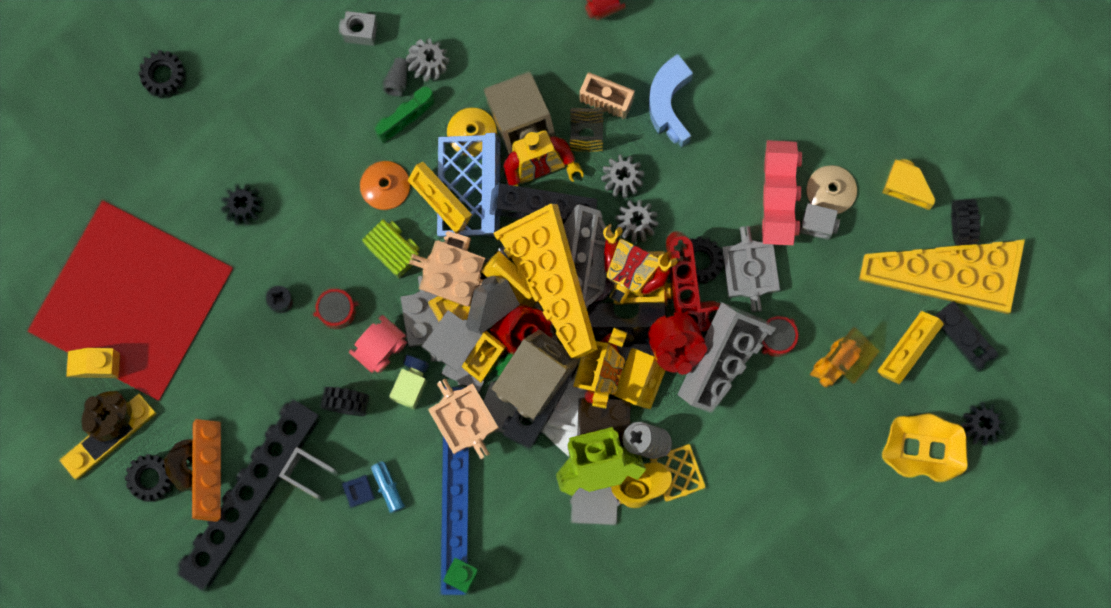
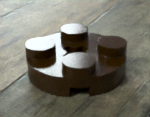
[81,391,132,442]
[164,439,193,492]

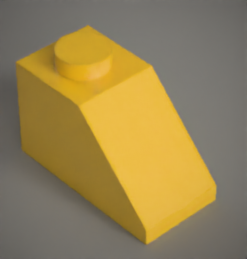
[882,159,935,210]
[66,348,120,378]

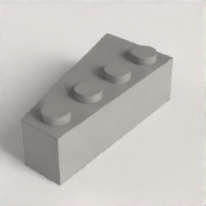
[677,302,776,413]

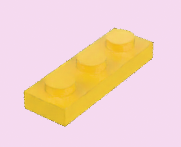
[408,162,472,234]
[877,311,944,385]

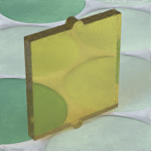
[828,327,879,384]

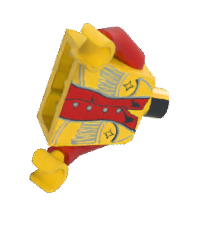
[504,130,584,187]
[603,224,677,305]
[573,328,627,409]

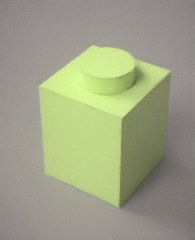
[389,368,427,410]

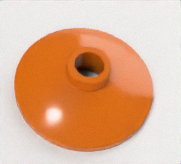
[360,161,410,210]

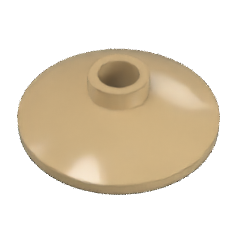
[806,165,857,214]

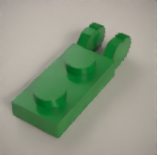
[374,86,435,144]

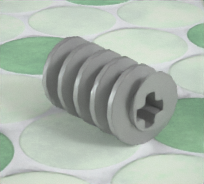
[623,422,672,459]

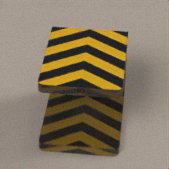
[570,108,603,152]

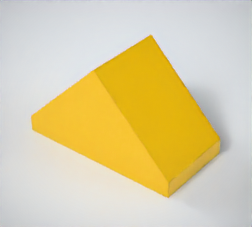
[461,331,506,383]

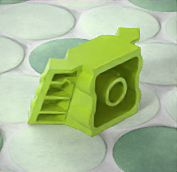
[556,427,646,496]

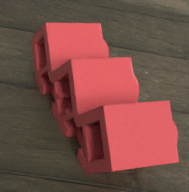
[762,140,802,245]

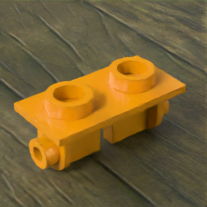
[809,337,860,388]

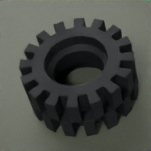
[138,50,187,99]
[951,199,980,246]
[678,236,724,285]
[320,386,370,417]
[125,454,174,502]

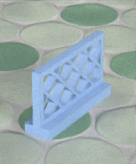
[437,133,501,237]

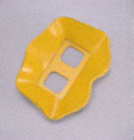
[882,413,968,482]

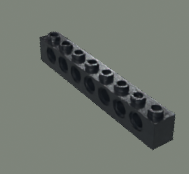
[177,399,322,592]

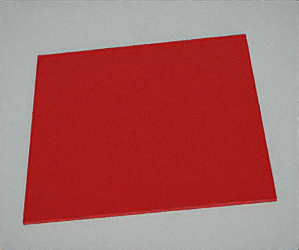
[27,200,233,401]

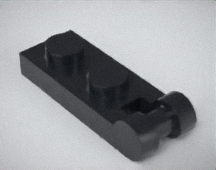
[935,301,999,372]

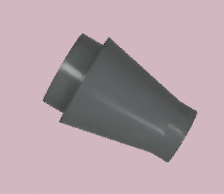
[382,58,409,97]

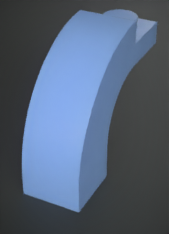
[649,54,693,148]

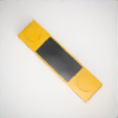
[59,394,157,480]

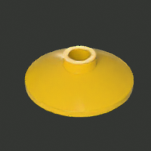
[447,108,497,157]

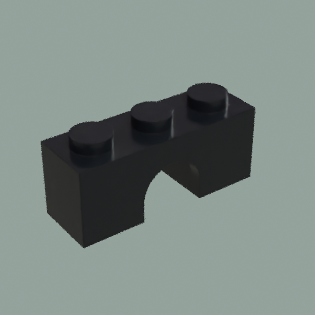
[588,303,665,344]

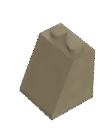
[483,71,556,155]
[492,329,580,420]

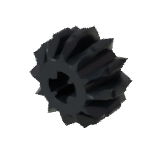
[221,184,264,226]
[961,402,1006,446]

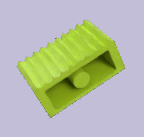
[362,219,420,279]

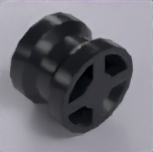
[266,285,294,314]

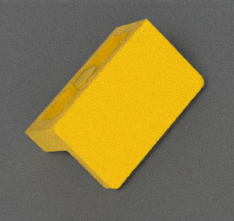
[481,251,533,303]
[614,348,666,410]

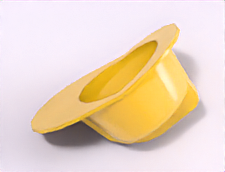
[611,462,672,508]

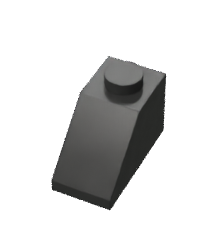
[466,276,520,334]

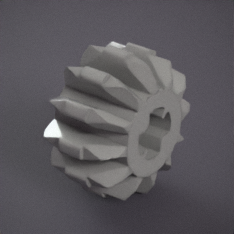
[406,38,449,82]
[601,155,644,198]
[615,200,658,243]

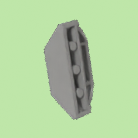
[563,204,607,309]

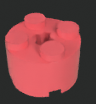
[349,315,408,373]

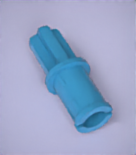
[371,461,405,513]

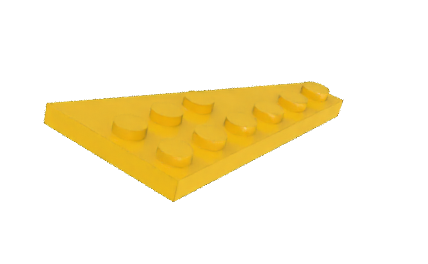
[493,203,598,359]
[859,239,1025,314]

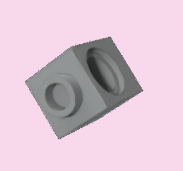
[339,11,378,46]
[800,204,840,240]

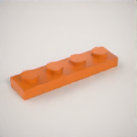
[192,419,221,522]

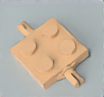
[409,240,485,306]
[428,379,499,460]

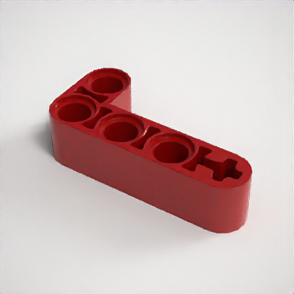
[666,231,720,332]

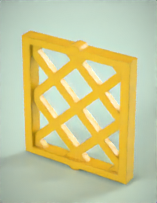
[650,444,706,502]

